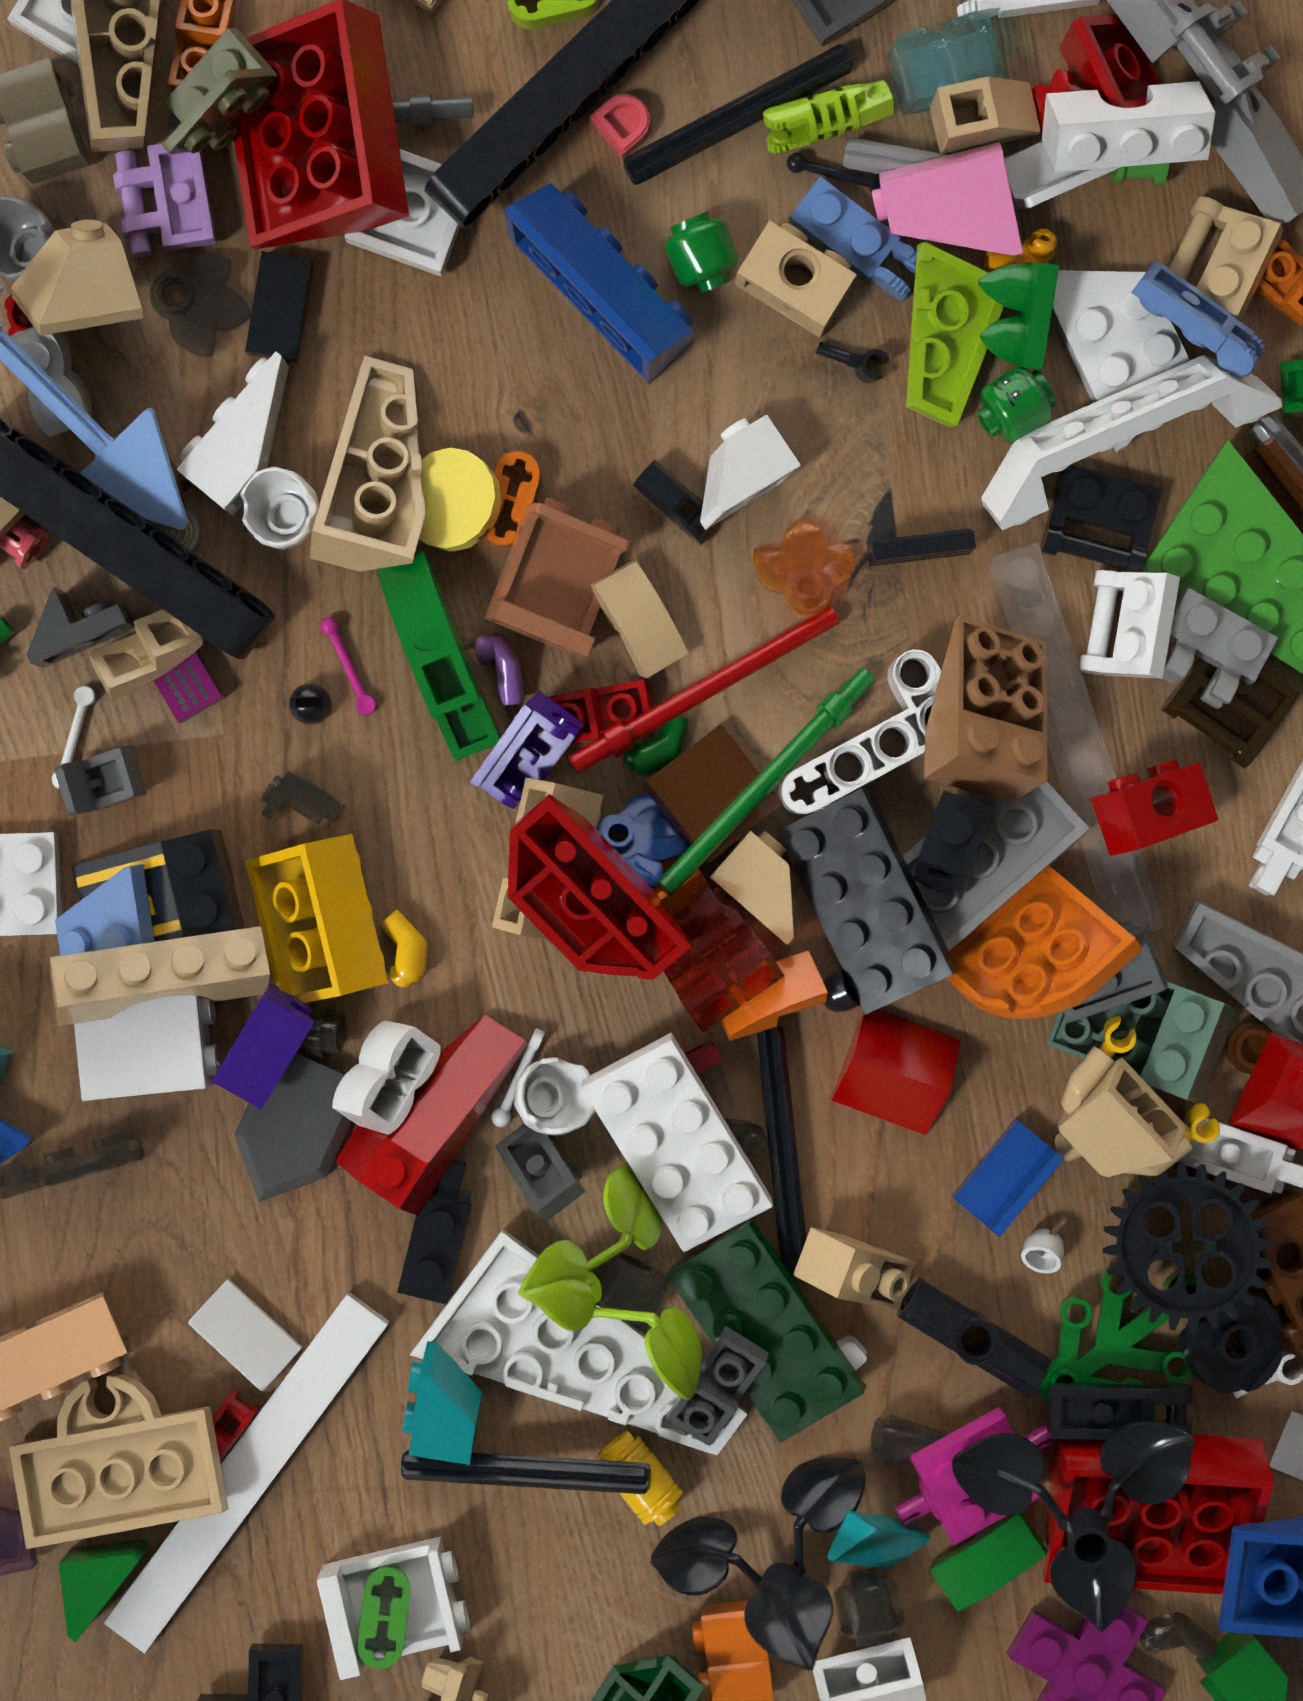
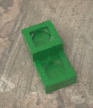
[929,1513,1048,1612]

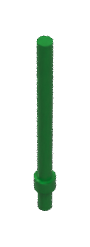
[656,668,875,896]

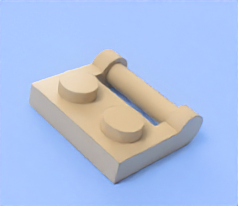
[1169,196,1283,322]

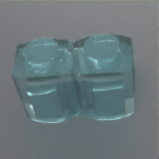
[887,15,1006,115]

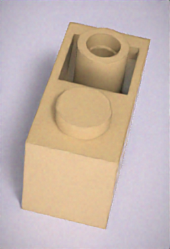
[930,77,1041,155]
[793,1227,916,1310]

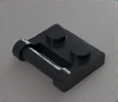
[1040,465,1162,572]

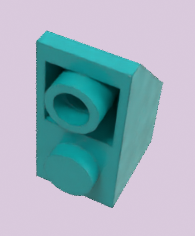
[402,1341,482,1465]

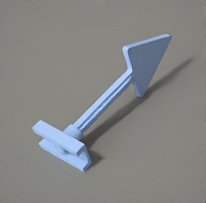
[0,285,188,530]

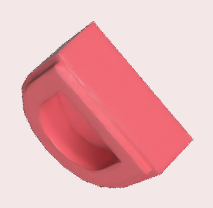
[589,94,650,160]

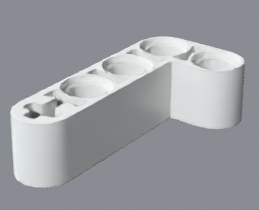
[778,649,941,815]

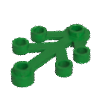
[1038,1266,1196,1403]

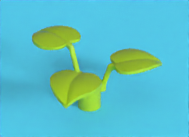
[518,1162,702,1400]

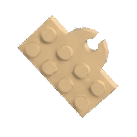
[9,1373,229,1549]

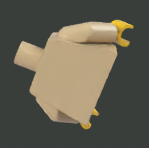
[1055,1015,1220,1177]

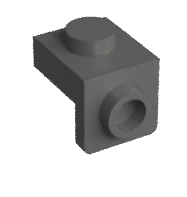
[55,745,147,816]

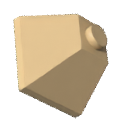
[11,219,143,336]

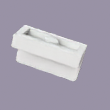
[1004,141,1120,209]

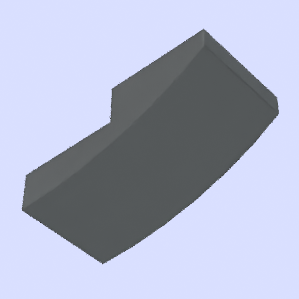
[666,1326,769,1446]

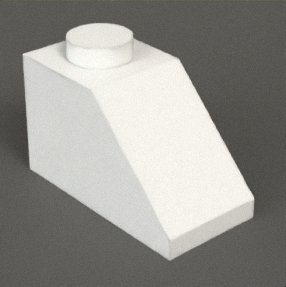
[700,415,801,530]

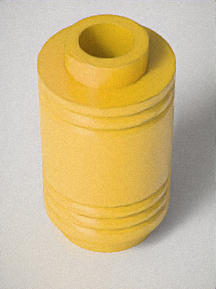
[597,1430,683,1526]

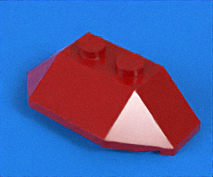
[507,794,692,980]

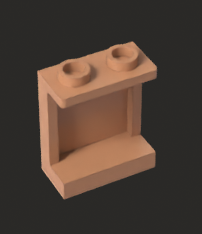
[484,498,631,657]

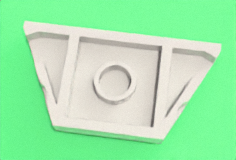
[1051,270,1190,453]

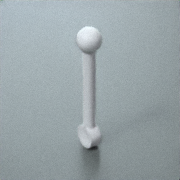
[52,686,96,789]
[491,1028,545,1127]

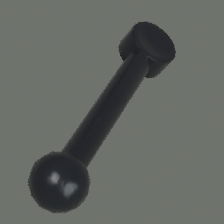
[786,153,881,193]

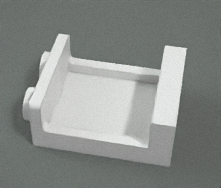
[74,995,221,1101]
[316,1536,470,1680]

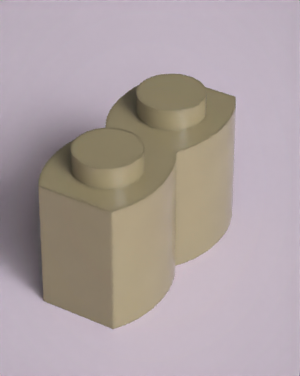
[0,57,90,184]

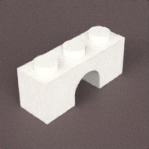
[1042,81,1215,172]

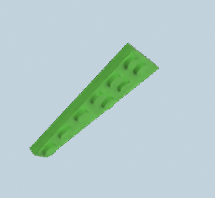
[1142,440,1303,674]

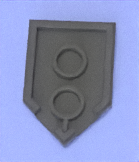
[234,1051,352,1202]

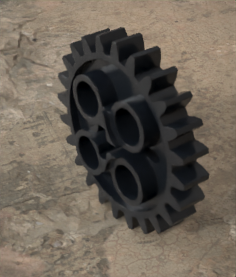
[1103,1162,1274,1333]

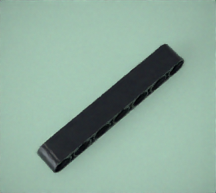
[424,0,699,228]
[0,417,275,659]

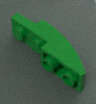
[376,549,502,762]

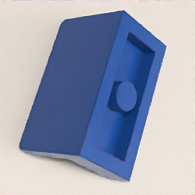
[951,1118,1064,1237]

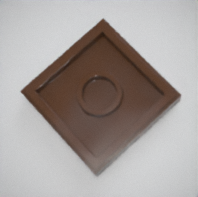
[642,724,783,866]

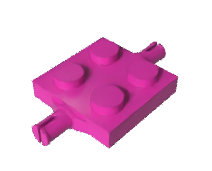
[894,1407,1056,1545]

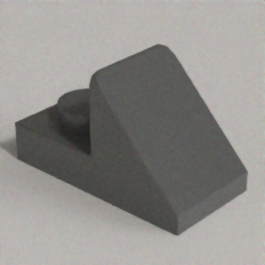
[27,587,135,668]
[495,1124,586,1223]

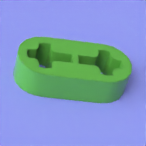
[357,1565,410,1669]

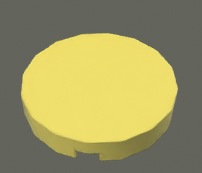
[419,448,502,552]

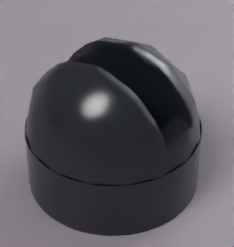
[289,683,332,725]
[823,969,860,1012]

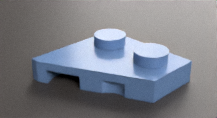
[55,864,155,956]

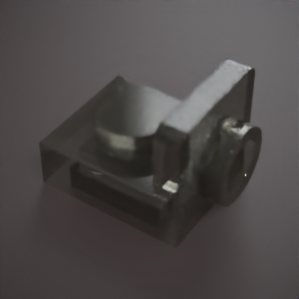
[261,771,347,825]

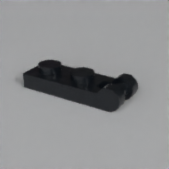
[1047,1382,1193,1440]

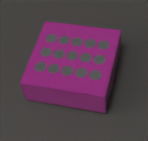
[154,653,225,724]

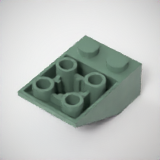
[1046,981,1237,1103]

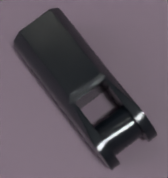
[633,460,723,546]

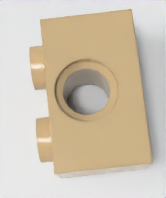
[735,220,857,338]

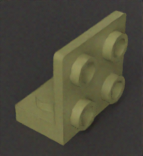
[162,28,278,154]

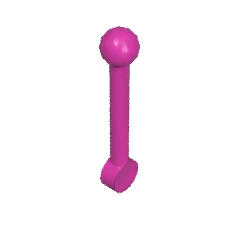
[320,616,377,715]

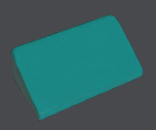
[827,1510,931,1569]

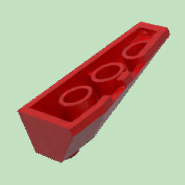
[335,1015,528,1216]

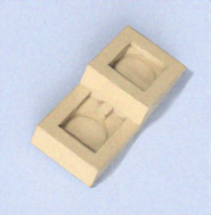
[590,560,689,679]
[89,610,203,701]

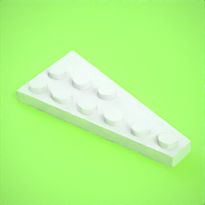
[410,1229,748,1455]

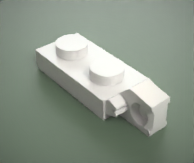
[1248,760,1303,896]
[1176,1111,1303,1194]

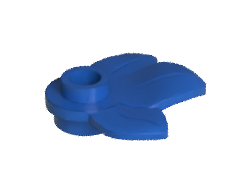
[596,793,689,888]

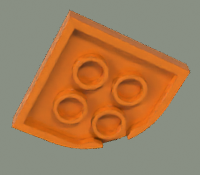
[945,866,1143,1019]

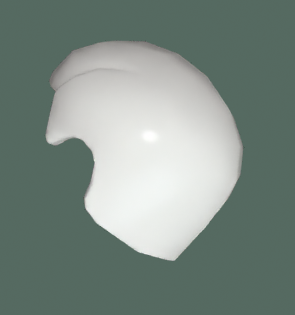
[240,466,319,550]
[514,1057,595,1135]

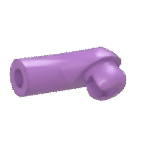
[476,633,524,705]

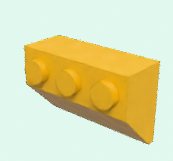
[245,834,388,1003]

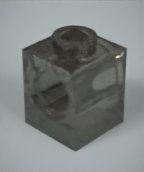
[592,1251,669,1330]

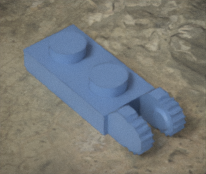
[789,176,917,302]
[1131,261,1265,378]

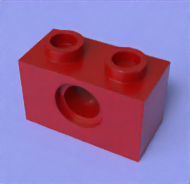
[1091,759,1219,856]

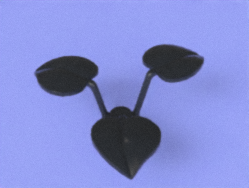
[951,1421,1195,1631]
[650,1458,866,1671]

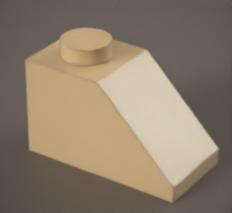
[709,830,794,945]

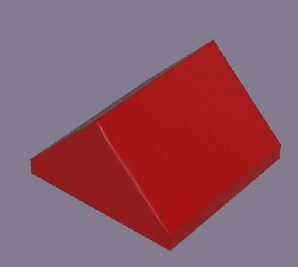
[1059,14,1164,108]
[830,1009,961,1135]

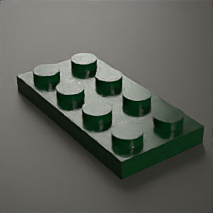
[666,1218,866,1443]

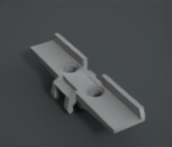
[1107,0,1303,224]

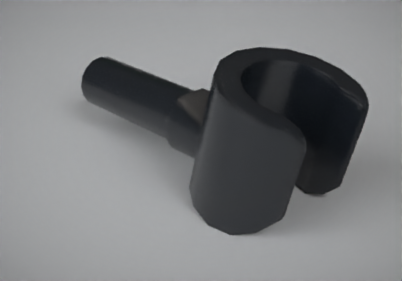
[816,342,889,383]

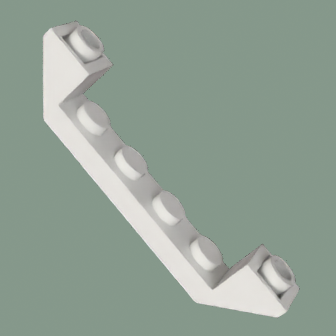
[981,355,1282,530]

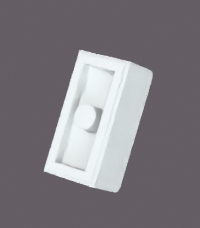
[188,1278,302,1391]

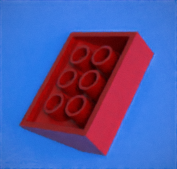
[234,0,409,249]
[1043,1434,1274,1595]

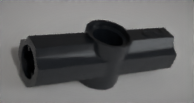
[897,1277,1052,1397]

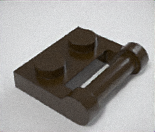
[1161,657,1301,769]

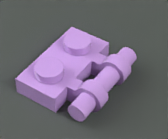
[113,143,217,258]

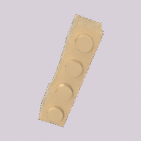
[50,926,270,1026]

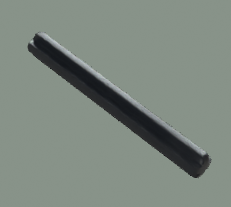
[623,45,853,185]
[757,1025,806,1277]
[401,1450,651,1494]

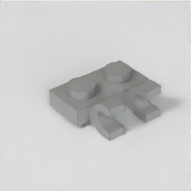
[1163,588,1278,709]

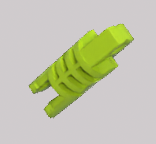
[763,80,895,154]

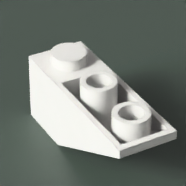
[176,351,289,517]

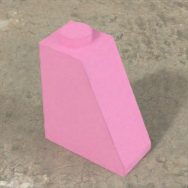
[872,142,1023,256]

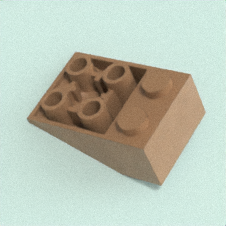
[924,616,1047,803]

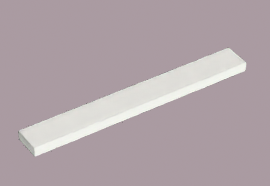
[104,1292,390,1654]

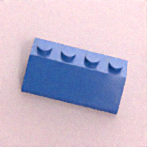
[504,183,694,384]

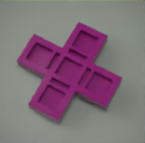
[1007,1604,1167,1701]

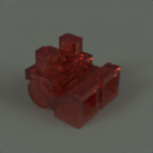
[663,886,785,1032]

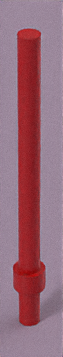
[568,606,840,774]

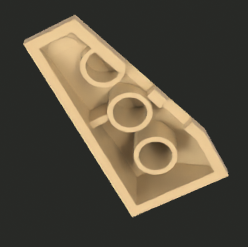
[310,355,426,572]

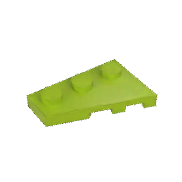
[906,242,1004,428]

